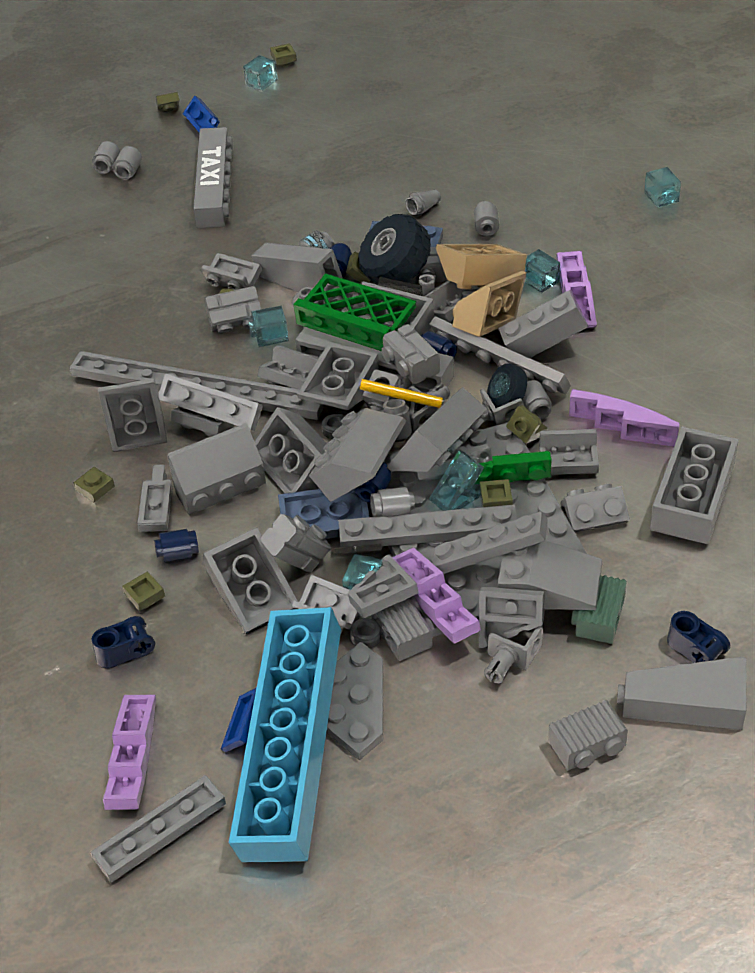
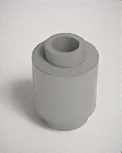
[92,141,120,174]
[114,146,142,180]
[474,201,499,236]
[522,380,552,420]
[381,399,412,442]
[370,487,415,517]

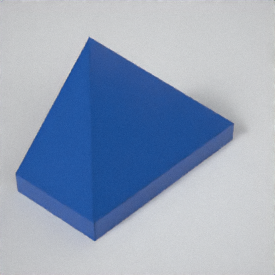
[221,687,257,752]

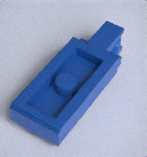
[183,96,220,133]

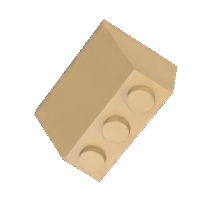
[436,244,527,289]
[452,271,527,337]

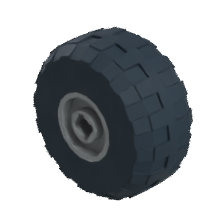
[358,214,431,286]

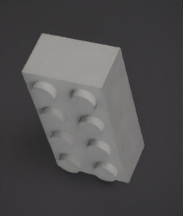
[650,427,739,544]

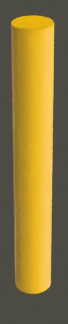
[359,379,443,408]

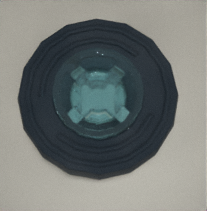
[487,364,527,413]

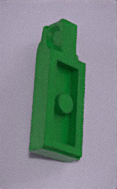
[471,451,552,484]

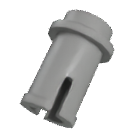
[419,274,435,297]

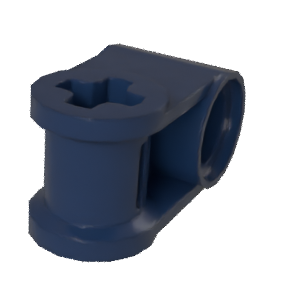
[667,611,730,663]
[91,616,156,668]

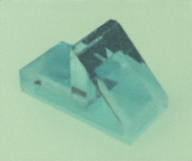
[429,450,484,511]

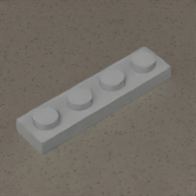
[158,373,263,431]
[432,511,548,574]
[91,775,226,883]

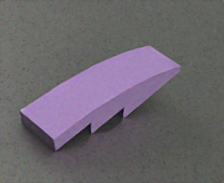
[556,251,597,328]
[569,389,680,447]
[392,547,481,644]
[103,695,156,810]

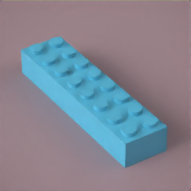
[229,607,341,862]

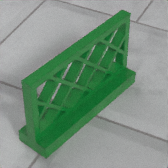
[293,273,417,351]

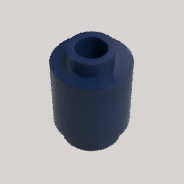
[330,243,352,277]
[420,331,457,359]
[355,462,391,503]
[154,529,199,562]

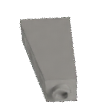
[251,243,343,292]
[617,657,746,730]

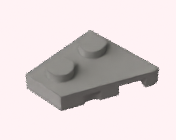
[348,555,419,618]
[479,587,544,648]

